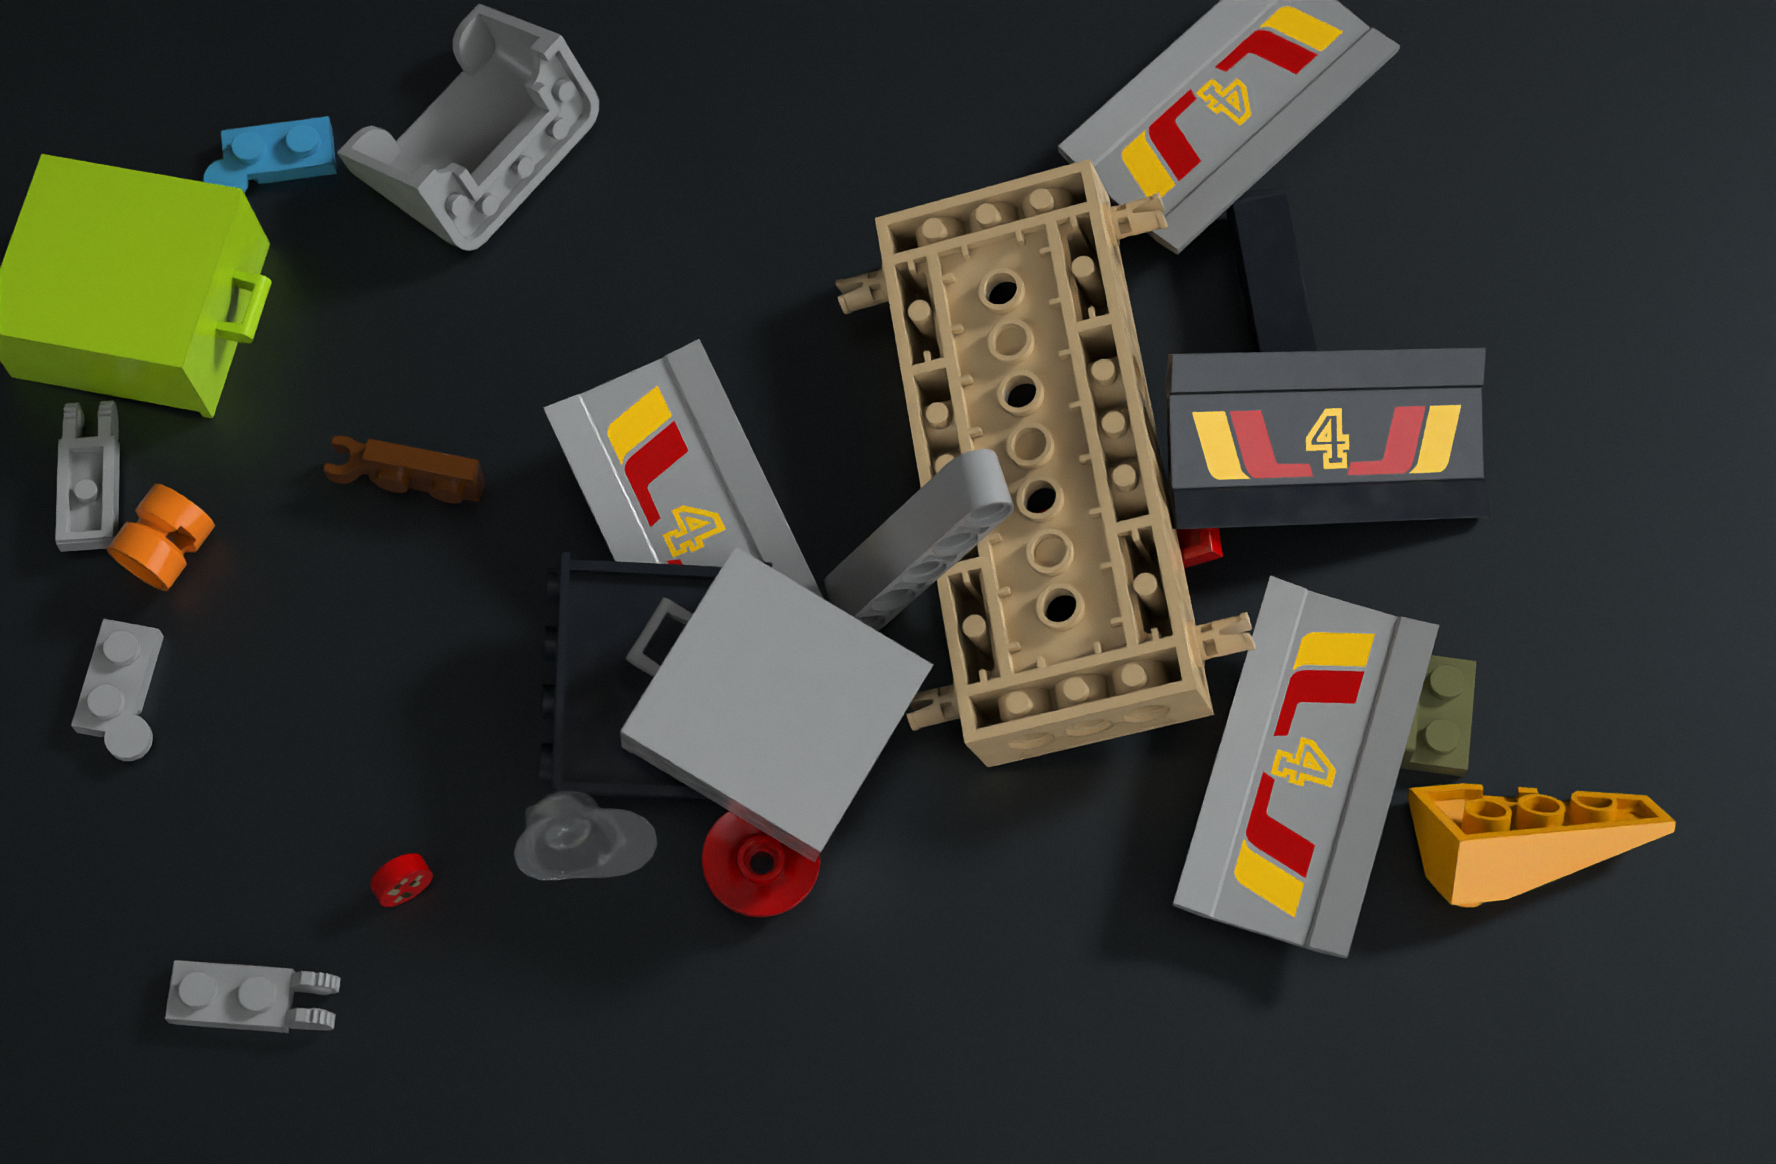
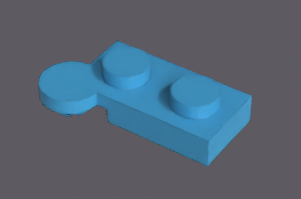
[203,116,337,193]

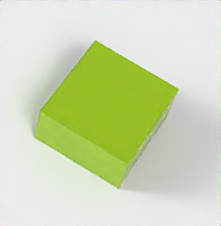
[0,154,272,418]

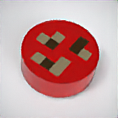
[370,853,433,907]

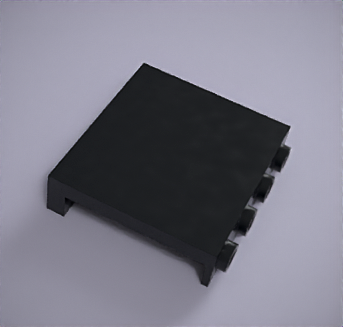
[538,552,772,800]

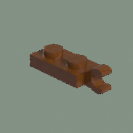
[323,436,485,503]

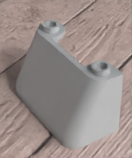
[337,4,599,251]

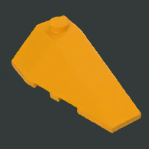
[1408,783,1676,908]

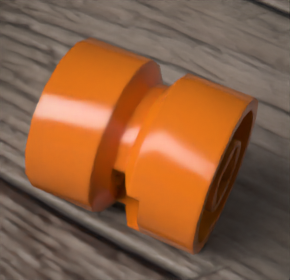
[106,483,215,591]

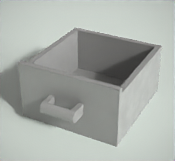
[620,546,933,862]

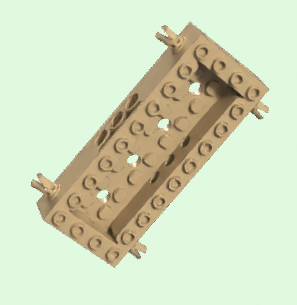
[836,159,1256,768]

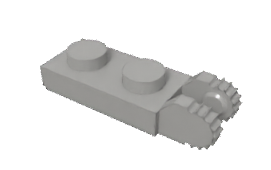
[55,400,120,552]
[165,960,341,1033]

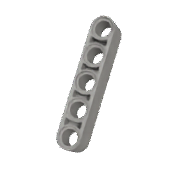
[824,449,1014,631]

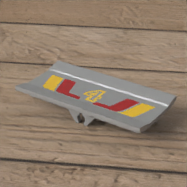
[1058,0,1400,255]
[543,339,824,599]
[1172,576,1440,959]

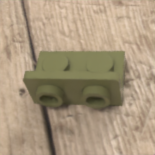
[1400,655,1477,777]

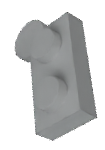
[71,619,164,761]

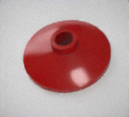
[702,811,820,917]

